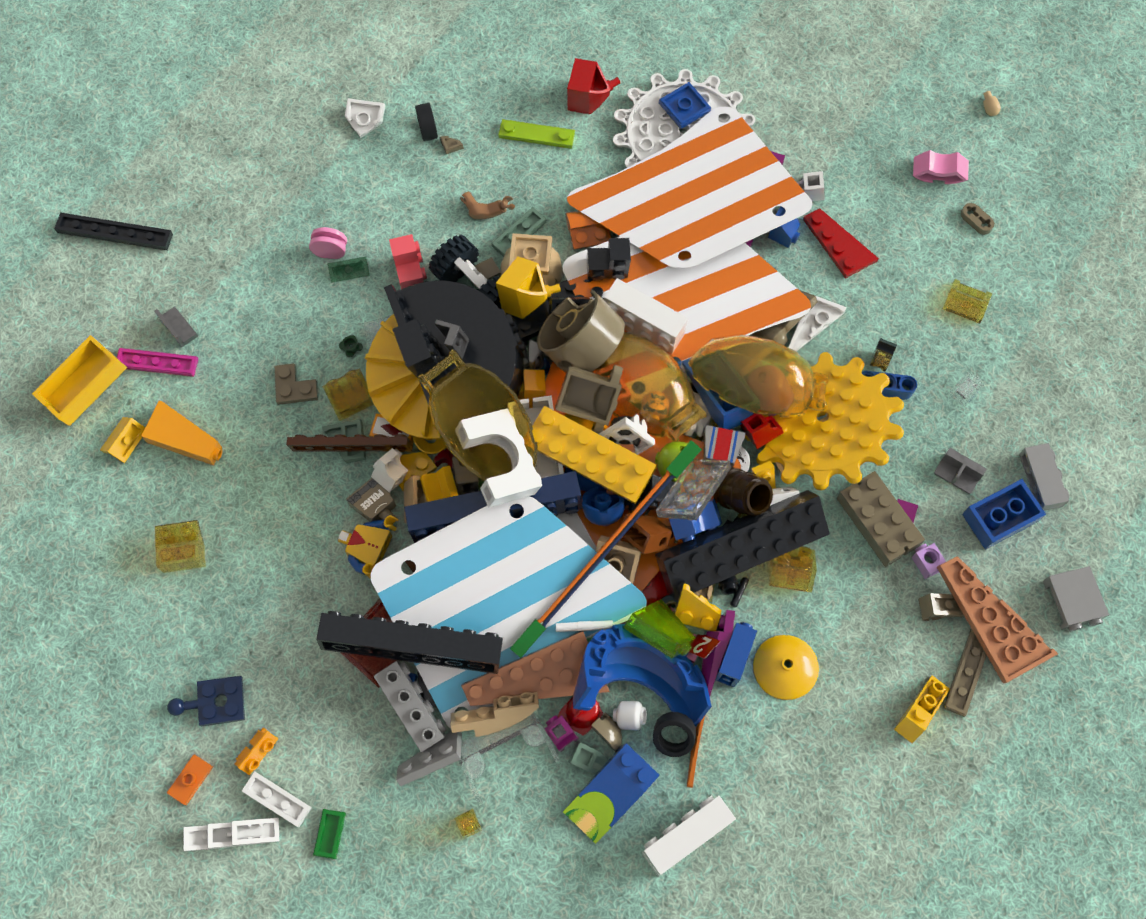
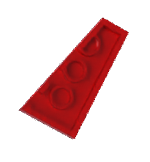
[803,208,879,279]

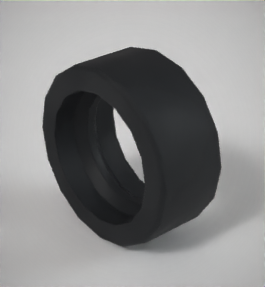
[415,103,438,141]
[653,712,696,757]

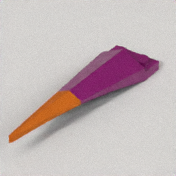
[687,610,735,788]

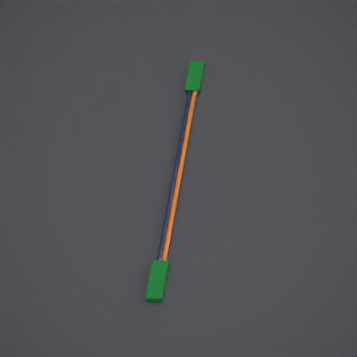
[510,440,702,658]

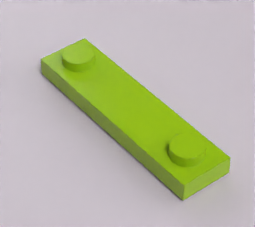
[498,119,575,149]

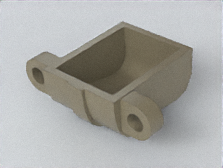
[555,365,623,434]

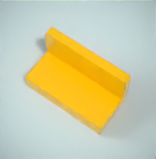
[100,417,145,463]
[420,466,458,502]

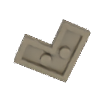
[274,363,318,405]

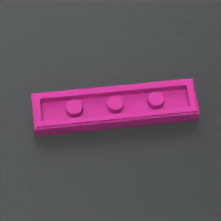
[117,348,198,377]

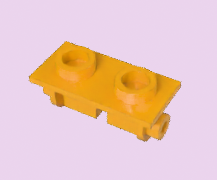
[234,727,278,775]

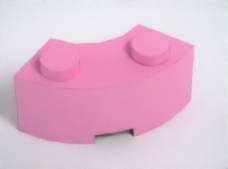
[913,150,969,184]

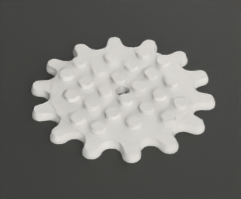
[613,69,755,168]

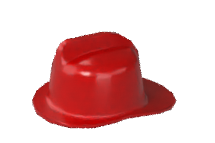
[557,697,603,736]

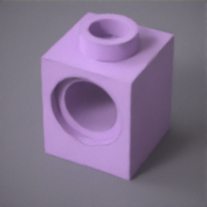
[912,543,946,579]

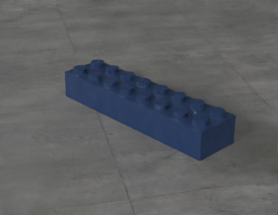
[404,471,582,543]

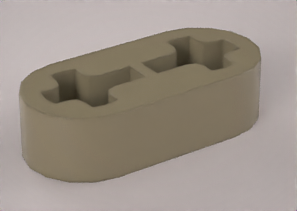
[961,203,995,235]

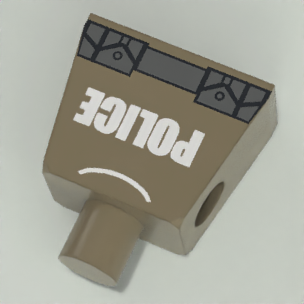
[346,478,397,522]

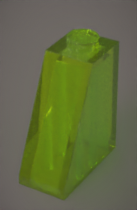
[624,599,695,658]

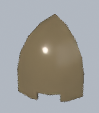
[591,713,623,752]

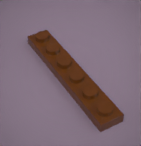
[286,434,413,452]

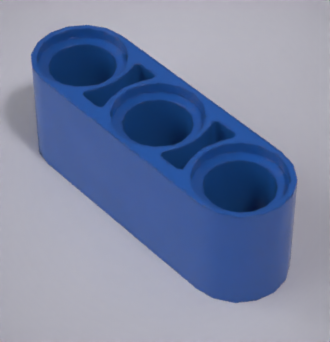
[862,371,917,400]

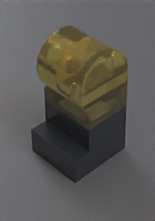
[869,338,897,372]

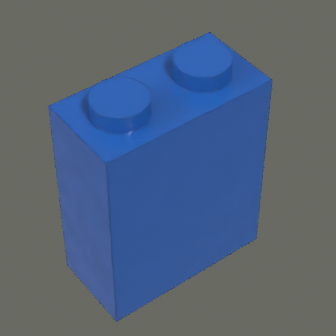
[715,622,757,687]

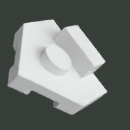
[345,98,385,138]

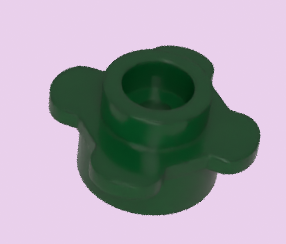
[339,335,363,357]

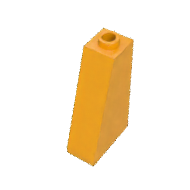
[141,400,222,465]

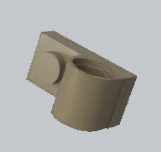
[918,593,965,621]

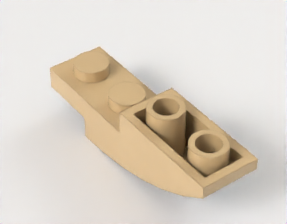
[450,692,539,737]

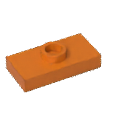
[167,754,213,806]

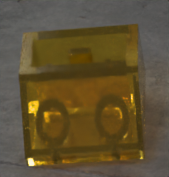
[322,368,374,421]
[155,520,206,573]
[769,546,817,593]

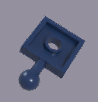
[167,676,245,727]

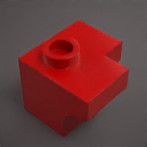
[740,411,784,449]

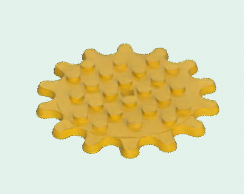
[745,352,904,490]

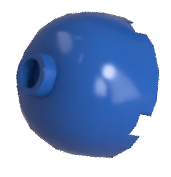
[582,487,625,526]

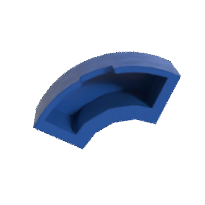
[668,498,722,542]

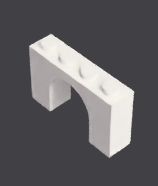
[455,408,542,508]

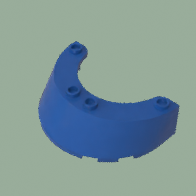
[573,624,712,727]

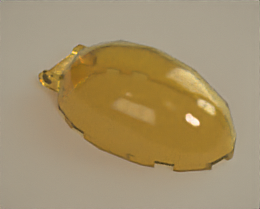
[592,332,707,442]
[688,335,829,418]
[418,350,538,481]

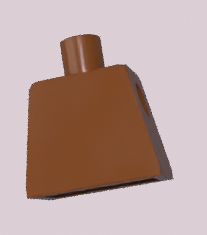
[623,514,674,554]

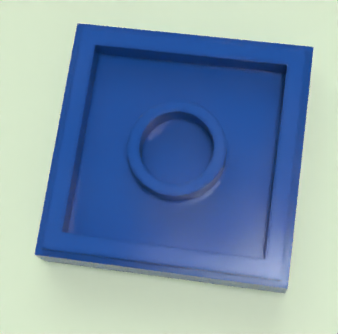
[659,82,711,129]

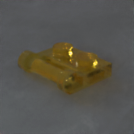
[942,279,992,324]

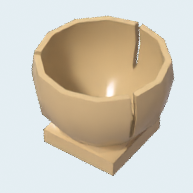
[500,233,563,286]

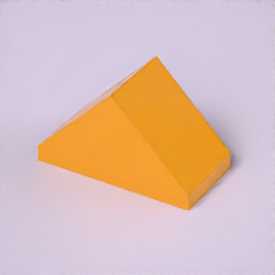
[523,369,546,408]

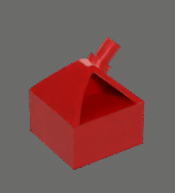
[567,58,620,114]

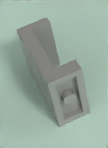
[1043,566,1109,632]

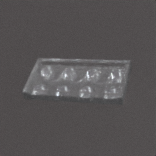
[656,459,731,520]

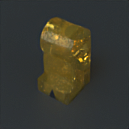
[454,808,483,839]

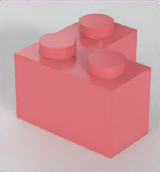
[389,234,427,290]

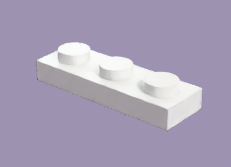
[242,771,312,827]

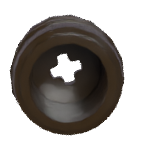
[713,467,773,516]

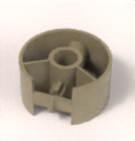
[537,290,625,373]

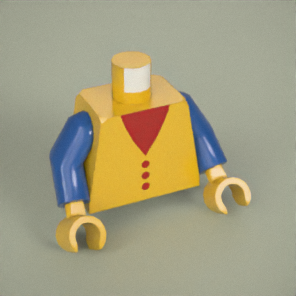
[338,515,399,579]

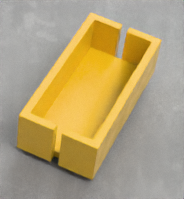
[32,335,127,426]

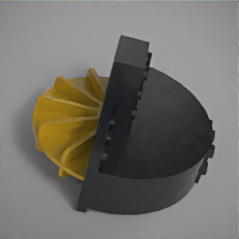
[365,281,526,450]

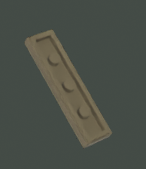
[943,629,986,717]

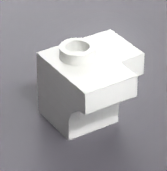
[797,171,825,201]
[371,448,408,493]

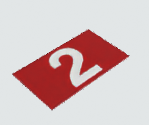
[684,634,720,659]

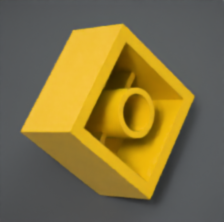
[496,256,561,319]

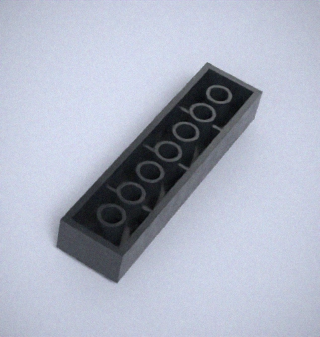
[655,490,830,600]
[316,611,503,674]

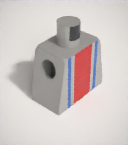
[703,425,745,478]

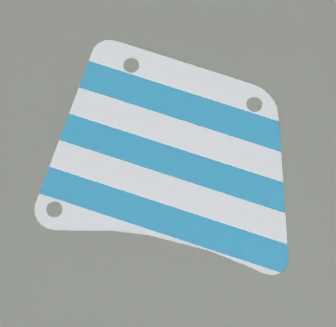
[371,496,647,728]

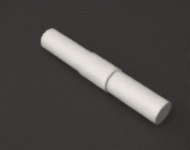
[556,620,613,632]

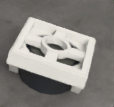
[599,414,655,455]

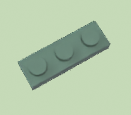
[492,207,546,257]

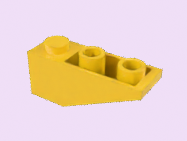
[894,676,950,743]

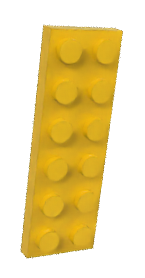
[524,406,657,504]

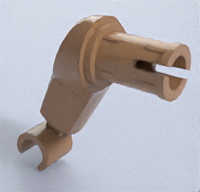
[460,191,515,220]

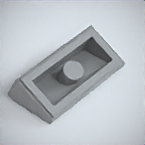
[529,340,544,370]

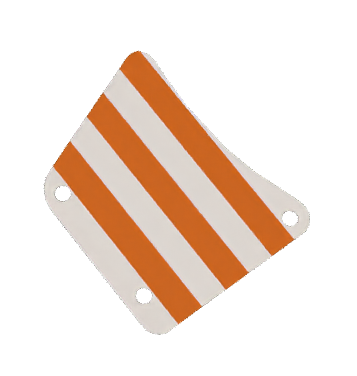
[567,107,812,268]
[563,228,811,404]

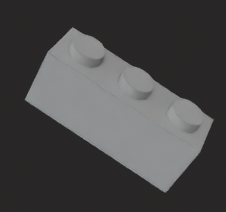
[1019,443,1069,511]

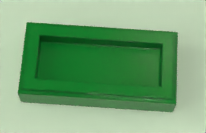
[313,809,346,859]

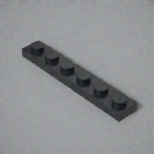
[54,212,173,251]

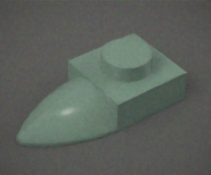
[568,741,608,774]

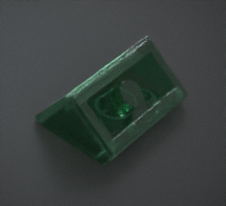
[327,256,370,283]

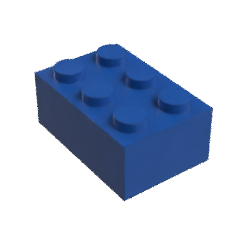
[962,479,1046,550]

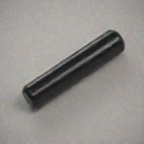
[730,577,749,608]

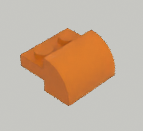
[565,210,611,250]

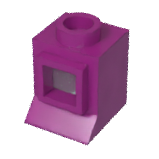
[544,715,579,752]

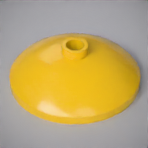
[753,635,819,700]

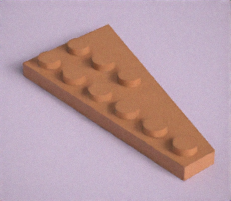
[937,556,1058,684]
[461,631,610,706]

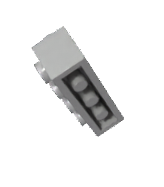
[374,660,446,752]

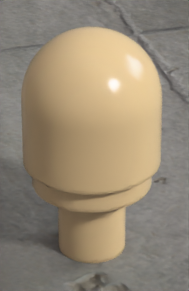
[983,91,1001,116]

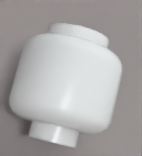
[613,701,647,730]

